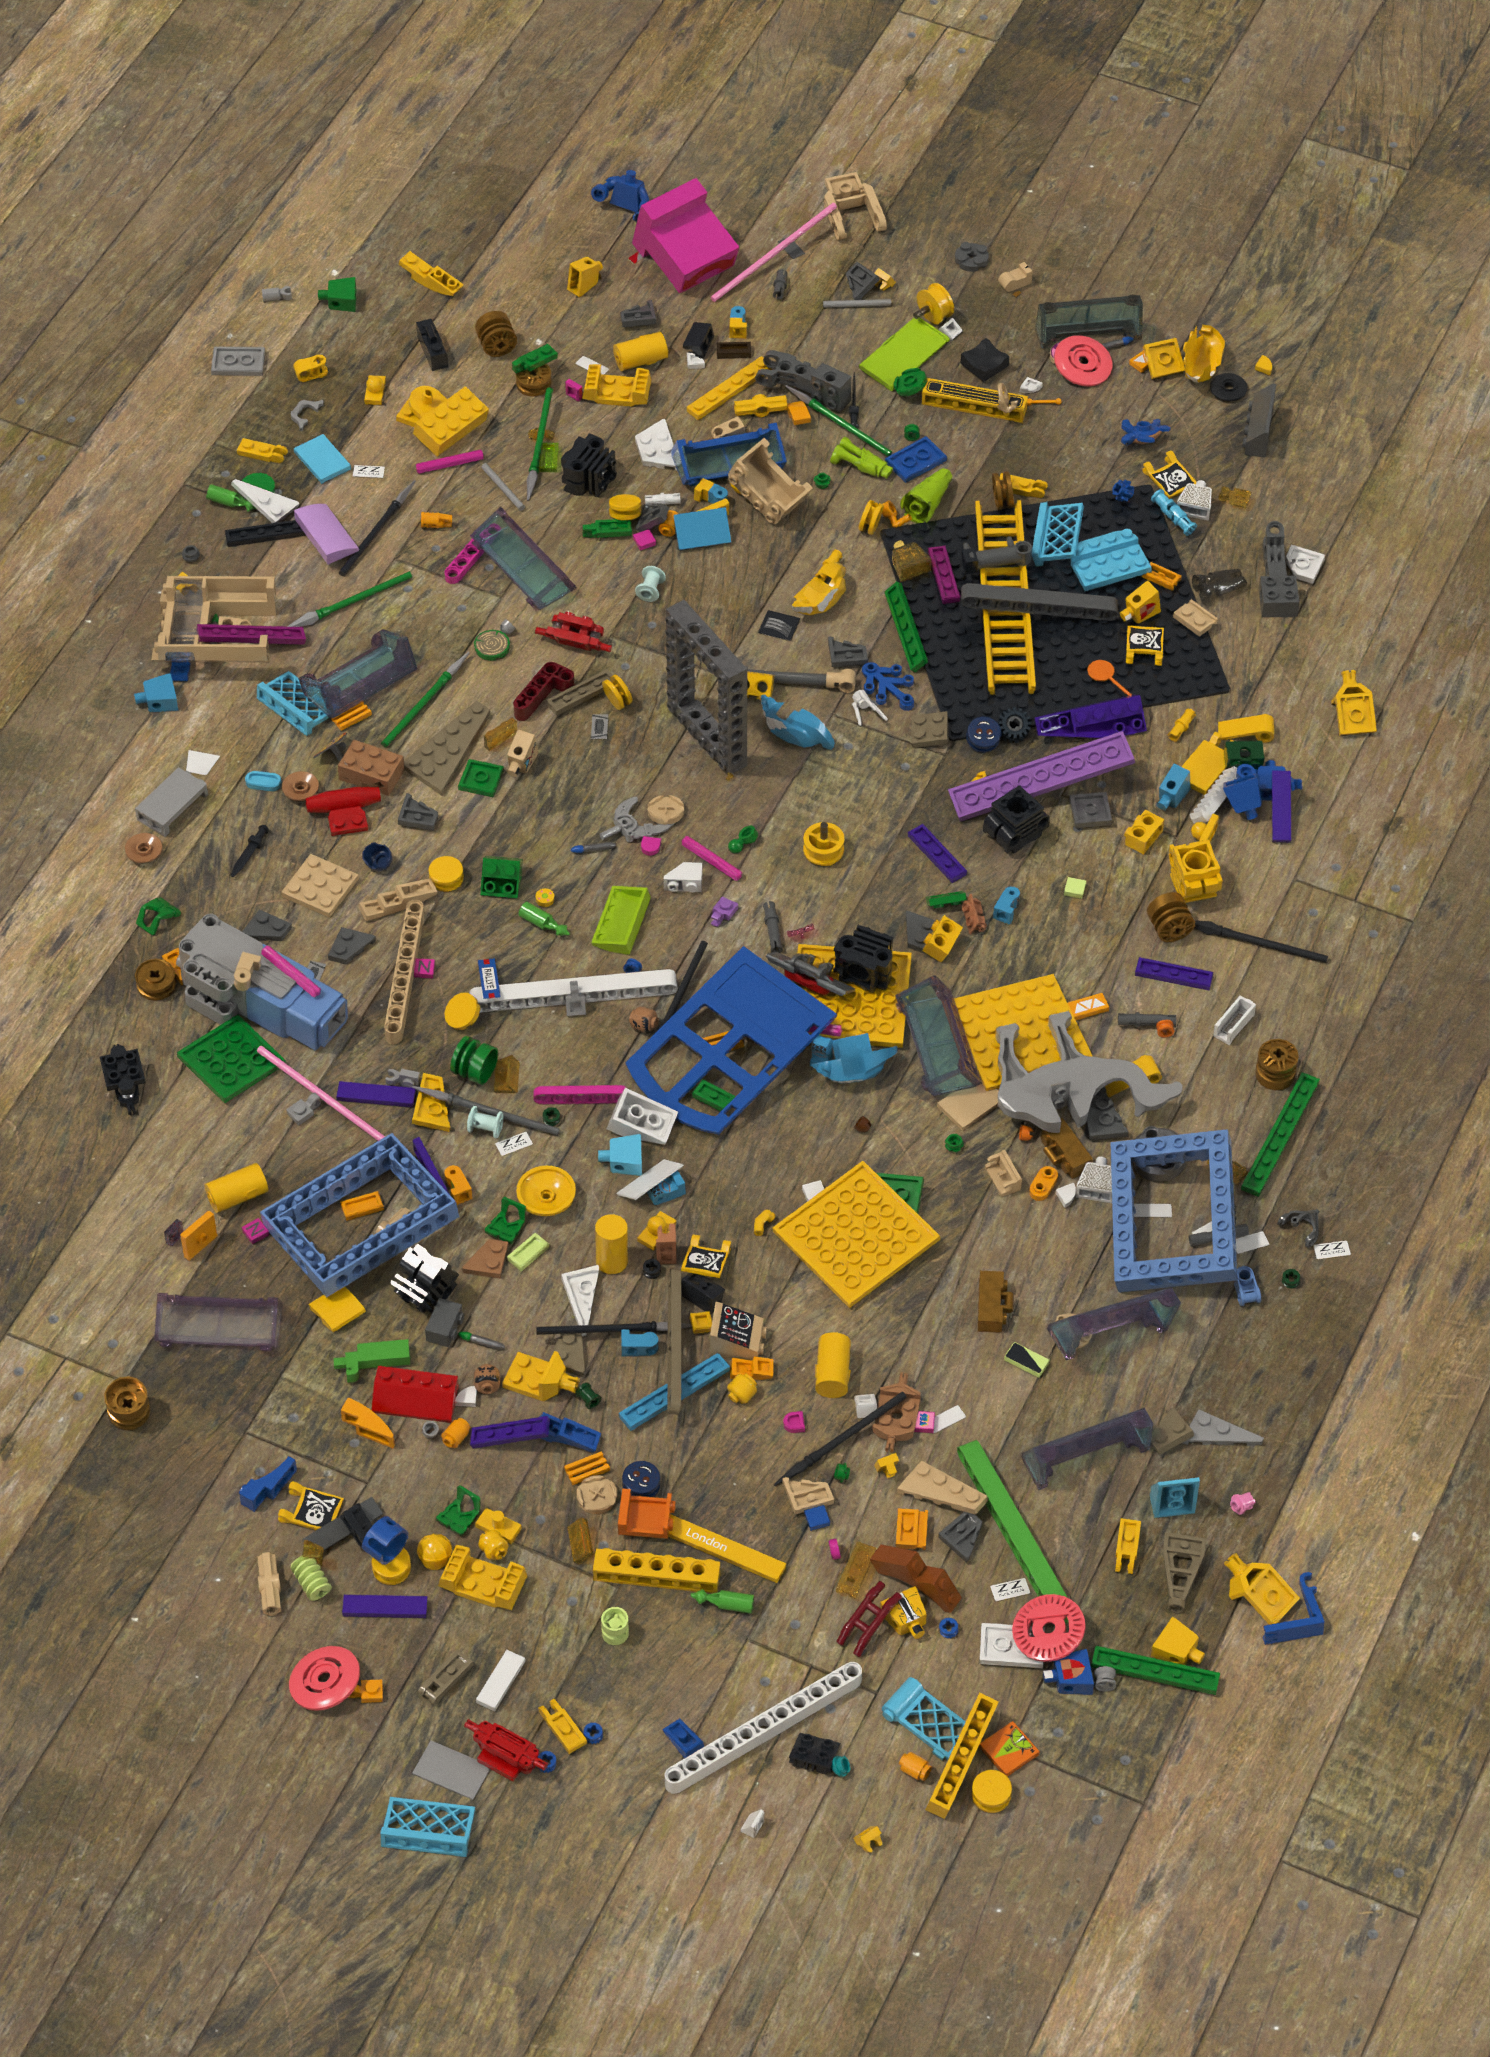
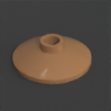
[282,771,319,801]
[125,833,162,863]

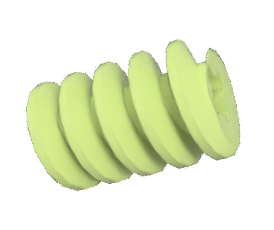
[290,1555,332,1601]

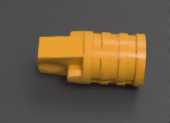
[421,512,453,528]

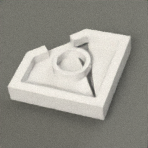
[1285,545,1325,584]

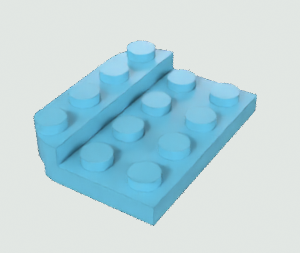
[1071,529,1152,591]

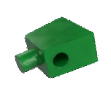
[318,277,357,312]

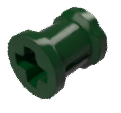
[575,1382,602,1409]

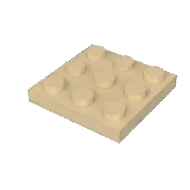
[281,854,359,918]

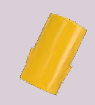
[613,331,668,371]
[204,1163,269,1213]
[595,1214,628,1274]
[815,1332,851,1398]

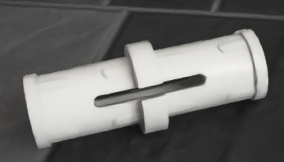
[645,493,681,506]

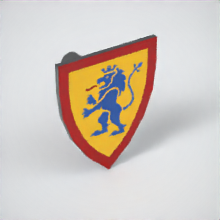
[313,732,347,761]

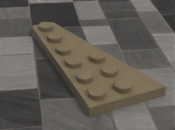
[404,701,490,796]

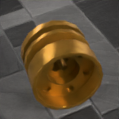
[475,311,517,357]
[1147,892,1195,942]
[1255,1039,1299,1091]
[104,1376,150,1430]

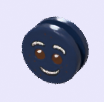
[966,716,1001,753]
[622,1461,660,1497]

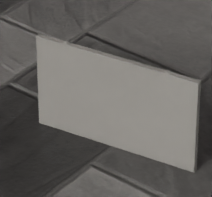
[412,1741,490,1800]

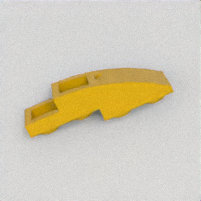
[399,251,463,296]

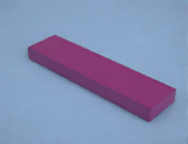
[928,546,960,604]

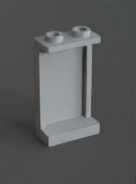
[135,767,208,837]

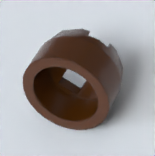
[854,1116,871,1133]

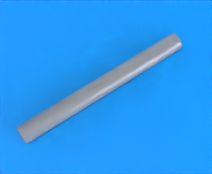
[823,299,891,308]
[481,463,525,511]

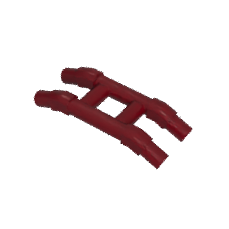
[836,1581,902,1657]

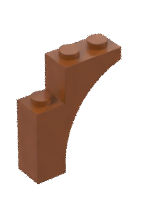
[870,1544,962,1613]

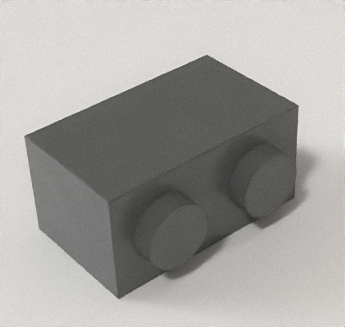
[425,1298,465,1347]

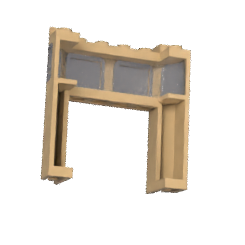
[151,576,276,663]

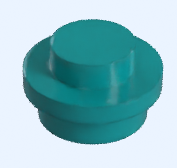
[832,1756,851,1777]

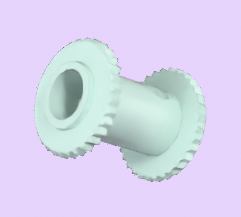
[635,566,666,602]
[467,1106,503,1138]

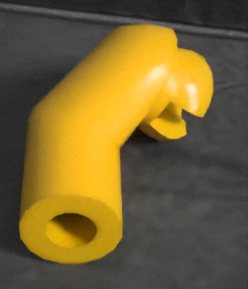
[754,1210,775,1236]

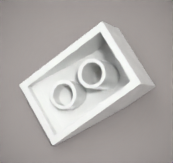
[607,1088,678,1145]

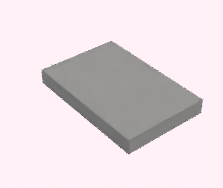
[211,347,266,376]

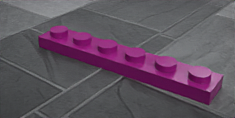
[196,624,306,644]

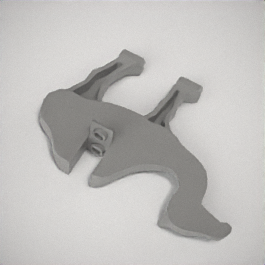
[995,1011,1182,1133]

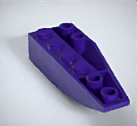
[1034,695,1147,738]

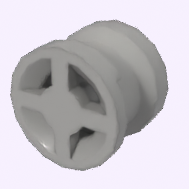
[1095,1666,1116,1692]

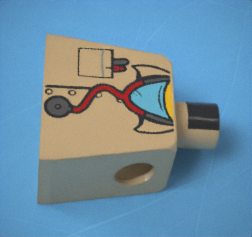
[507,729,538,777]

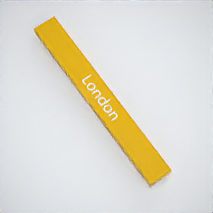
[668,1514,786,1583]

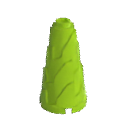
[900,468,952,523]

